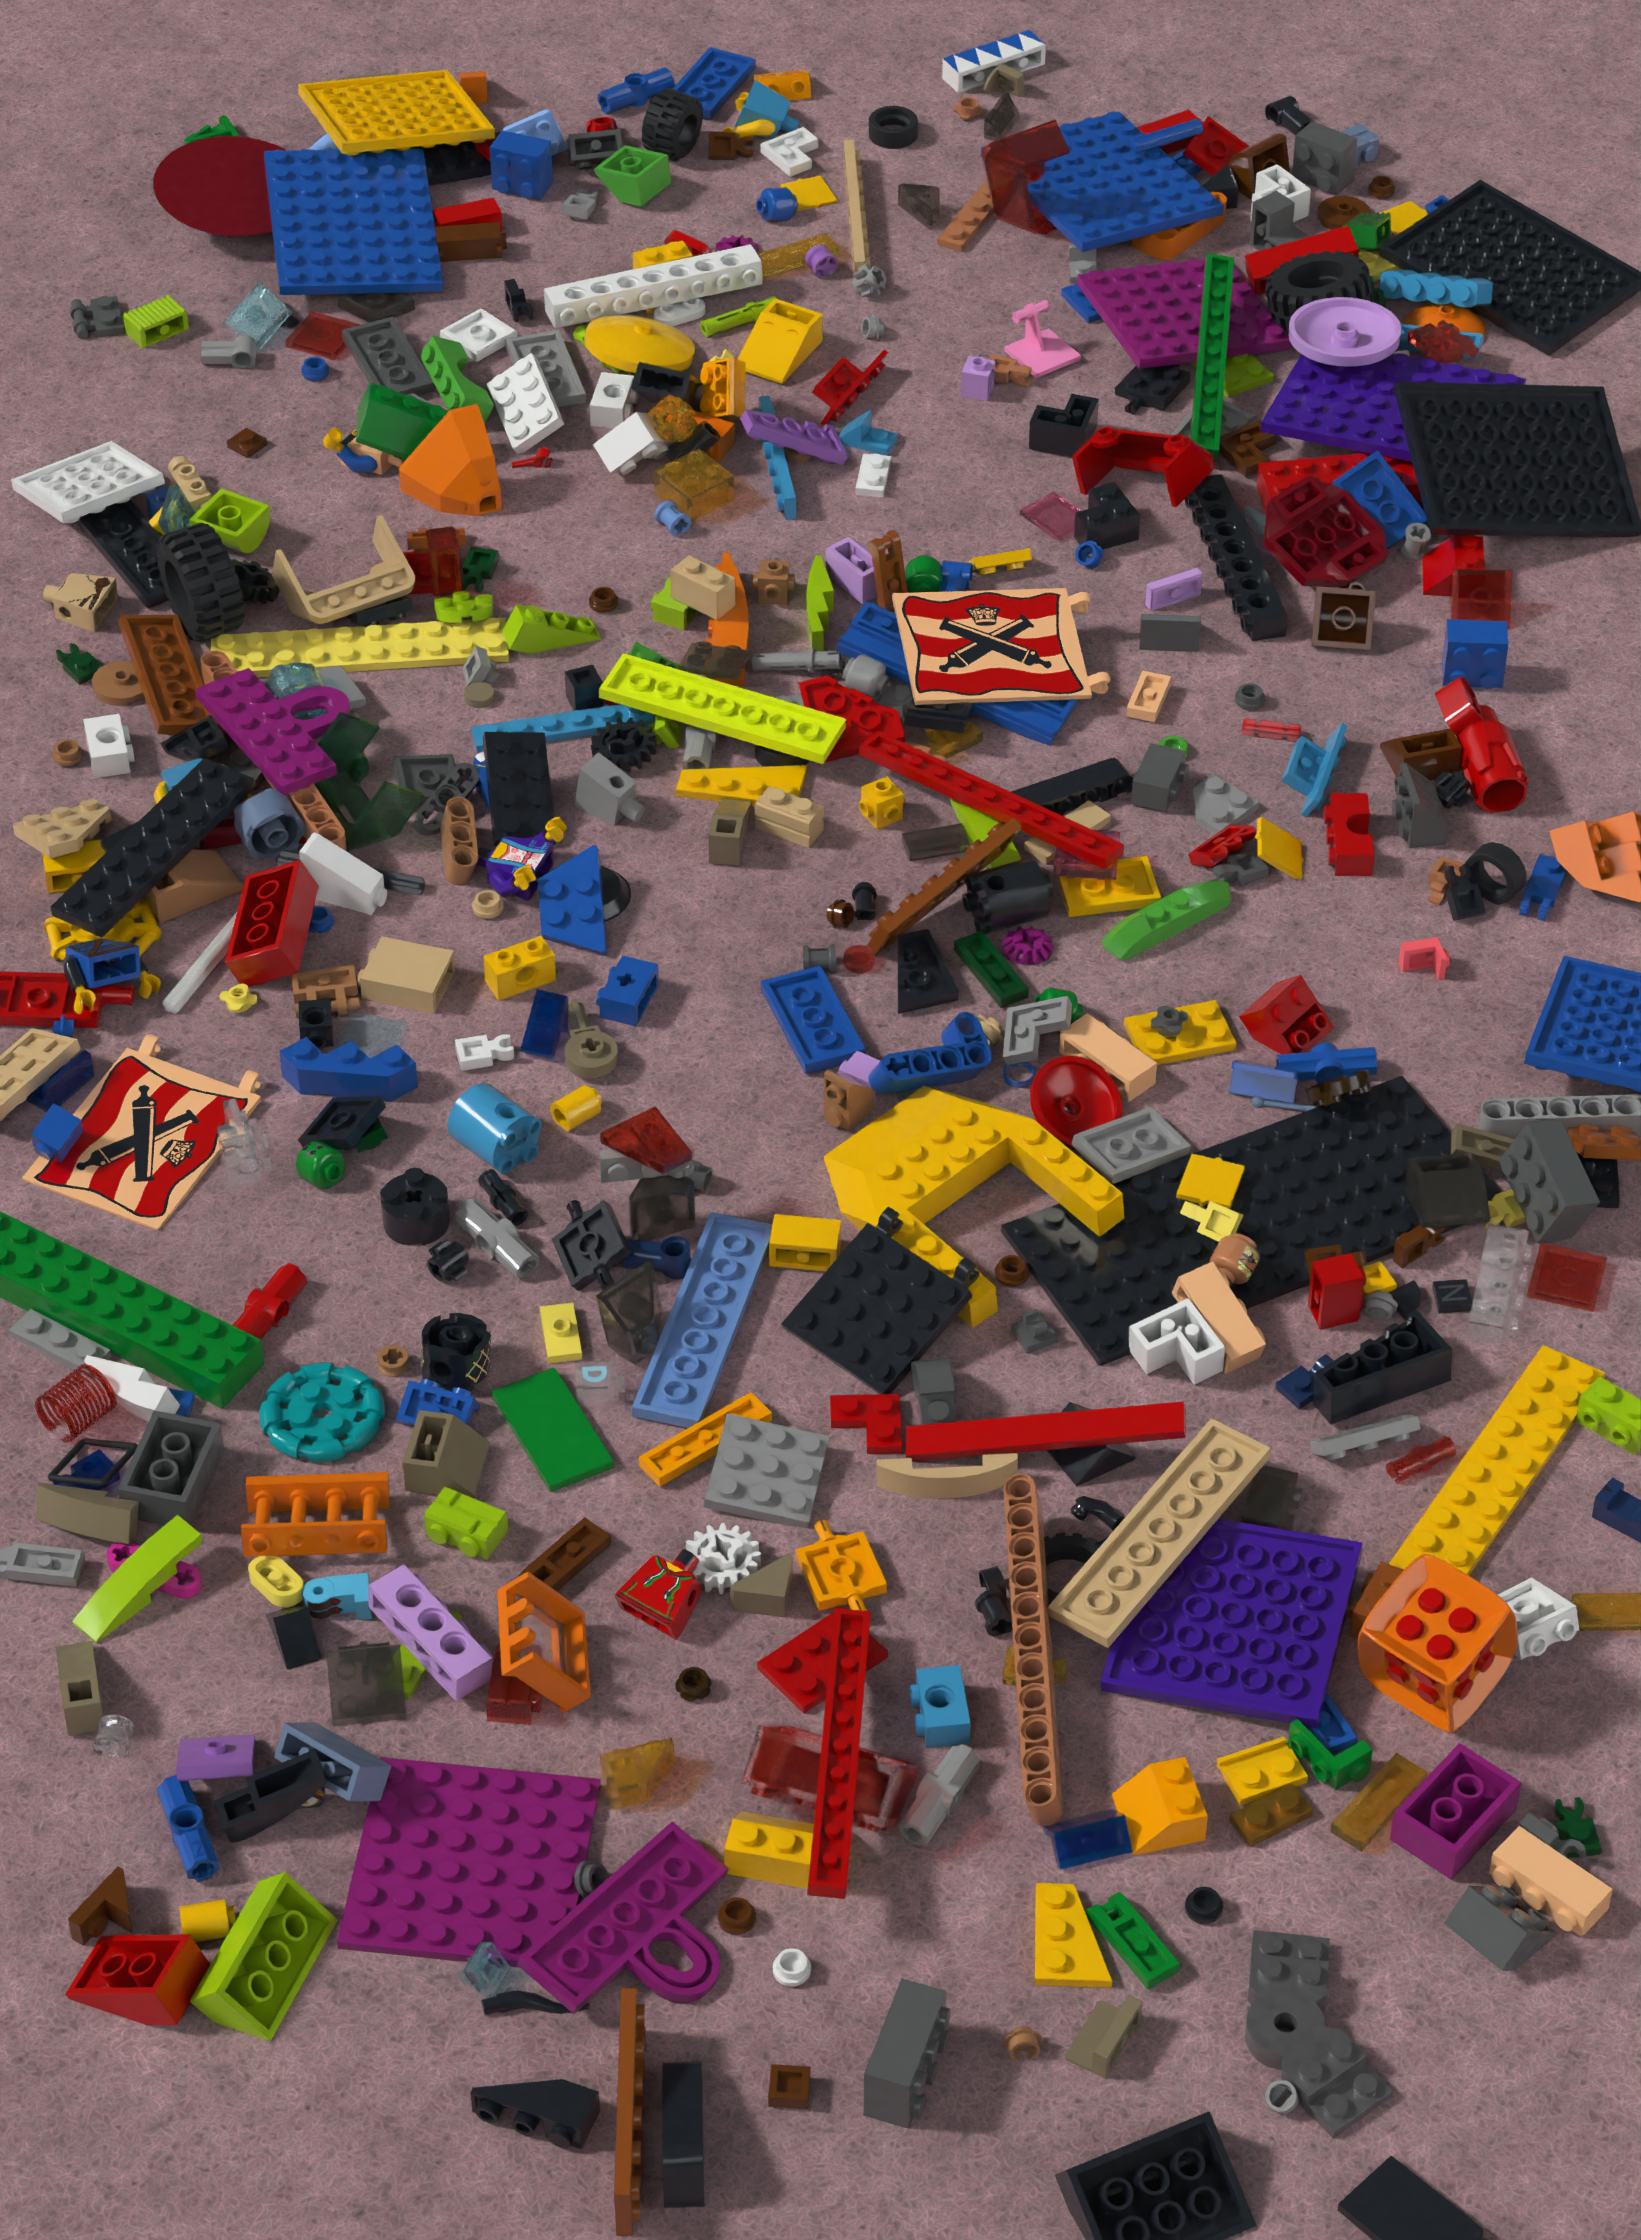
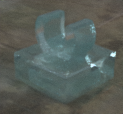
[458,1942,511,1998]

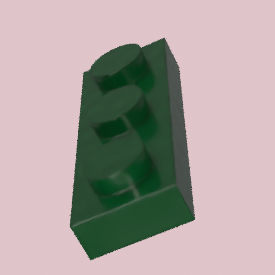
[954,931,1029,1008]

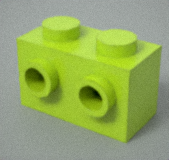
[1576,1376,1641,1455]

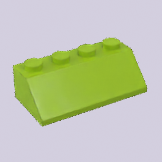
[190,1872,338,2041]

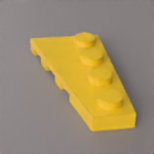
[675,765,807,806]

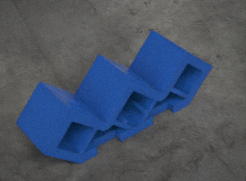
[279,1037,418,1102]

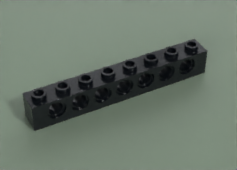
[1184,474,1287,641]

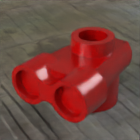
[586,117,618,132]

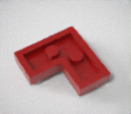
[830,1394,902,1454]

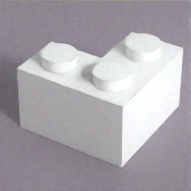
[1250,164,1311,222]
[593,412,675,475]
[1129,1298,1225,1385]

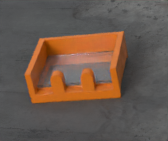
[497,1571,591,1712]

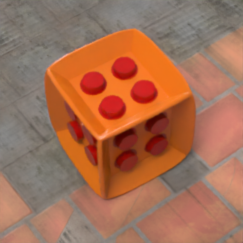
[1358,1554,1517,1733]

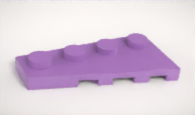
[740,410,848,465]

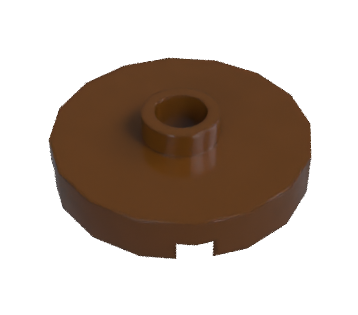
[1317,196,1371,230]

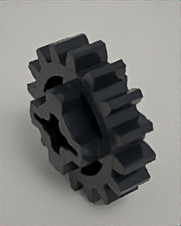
[232,559,280,604]
[590,718,657,773]

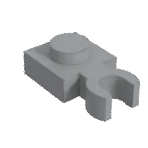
[562,188,597,220]

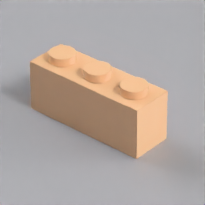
[1059,1013,1157,1102]
[1172,1261,1266,1374]
[1489,1826,1613,1937]

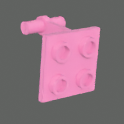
[1004,300,1081,378]

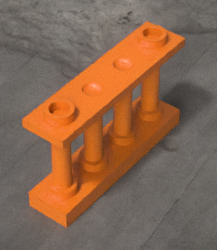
[241,1472,390,1557]

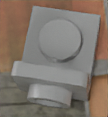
[1069,245,1097,284]

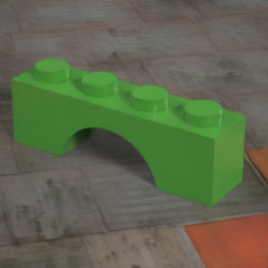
[421,335,494,424]

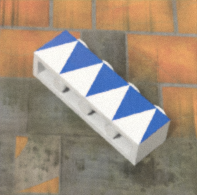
[942,30,1046,93]

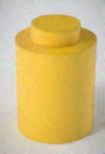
[550,1085,602,1132]
[179,1899,236,1943]

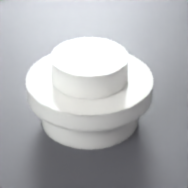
[773,1948,811,1986]

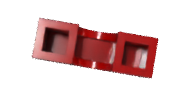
[1323,793,1375,876]

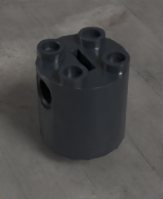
[962,857,1053,934]

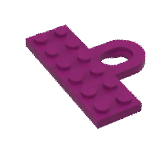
[195,668,350,795]
[517,1821,728,2014]

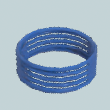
[1003,1062,1035,1088]

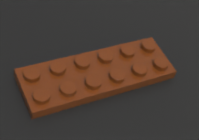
[119,615,218,735]
[865,817,1022,956]
[614,1988,646,2236]

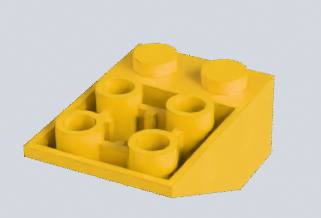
[737,298,823,384]

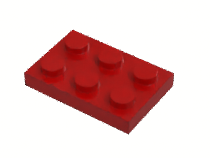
[757,1607,888,1714]

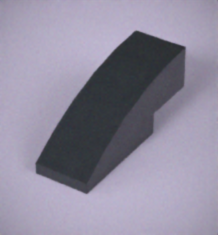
[215,1749,327,1843]

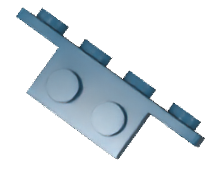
[1281,723,1347,817]

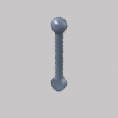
[1251,1096,1316,1112]

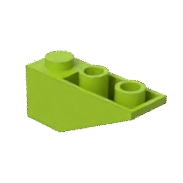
[502,604,601,654]

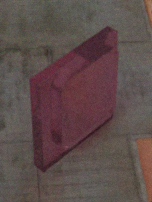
[1020,492,1081,539]

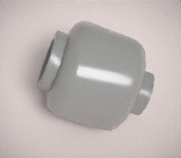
[842,654,889,698]

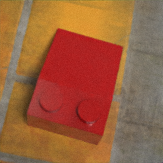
[65,1934,210,2025]

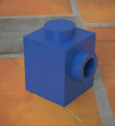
[31,1103,83,1163]

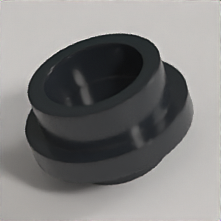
[1185,1887,1223,1924]

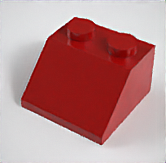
[1422,535,1485,598]

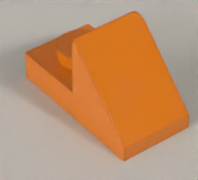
[459,71,488,104]

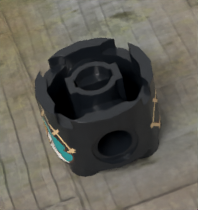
[421,1313,491,1391]

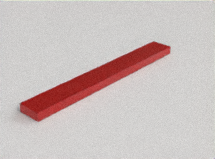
[906,1401,1186,1461]

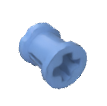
[654,500,692,537]

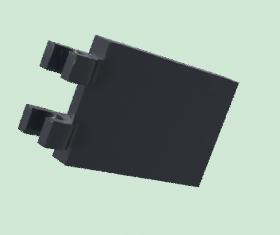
[1337,2155,1488,2240]

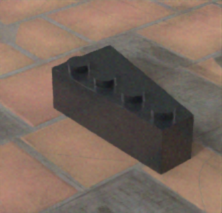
[1313,1310,1452,1425]

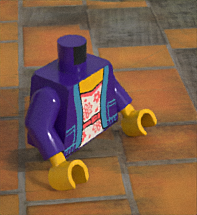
[476,817,567,901]

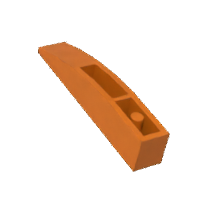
[703,552,749,686]

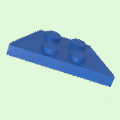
[537,845,607,956]

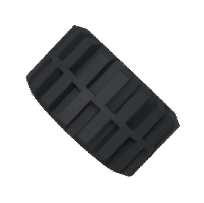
[641,88,703,161]

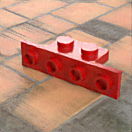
[812,349,888,426]

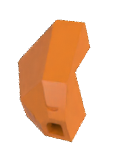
[399,404,502,516]
[1549,811,1641,902]

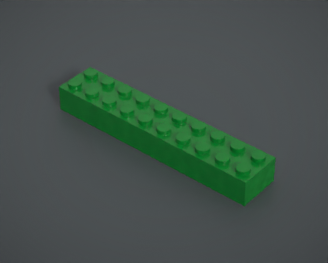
[0,1211,264,1409]

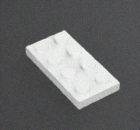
[487,353,564,454]

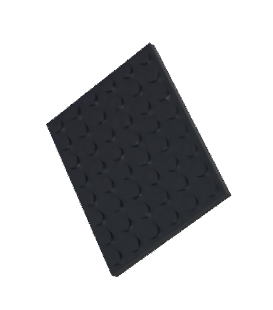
[1379,180,1641,356]
[1393,382,1641,537]

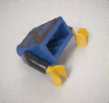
[63,938,161,1014]

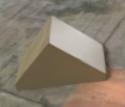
[730,1553,793,1617]

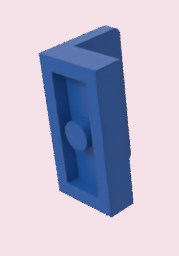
[1229,1060,1300,1104]

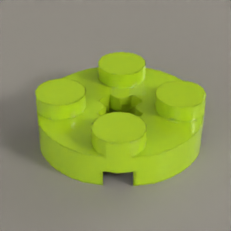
[434,591,493,623]

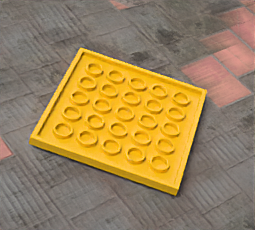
[298,70,495,156]

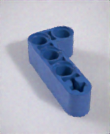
[868,1012,992,1094]

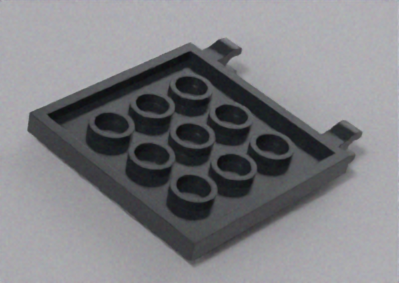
[781,1207,980,1394]

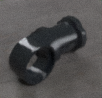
[975,1566,1013,1637]

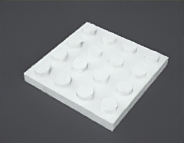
[11,441,165,523]

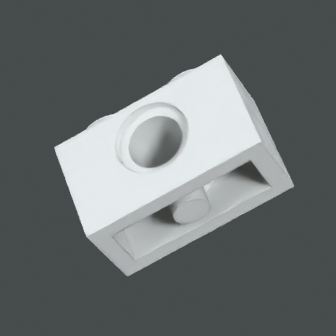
[590,372,639,428]
[83,714,135,778]

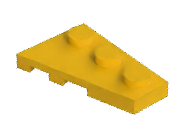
[1034,1883,1112,1988]

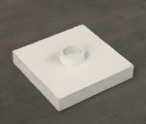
[440,308,518,362]

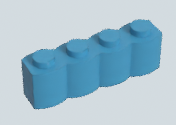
[1379,270,1493,307]

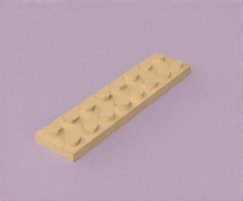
[1047,1418,1271,1648]

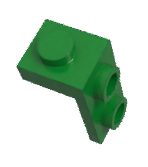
[1288,1719,1373,1790]

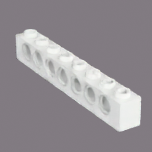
[544,244,762,329]

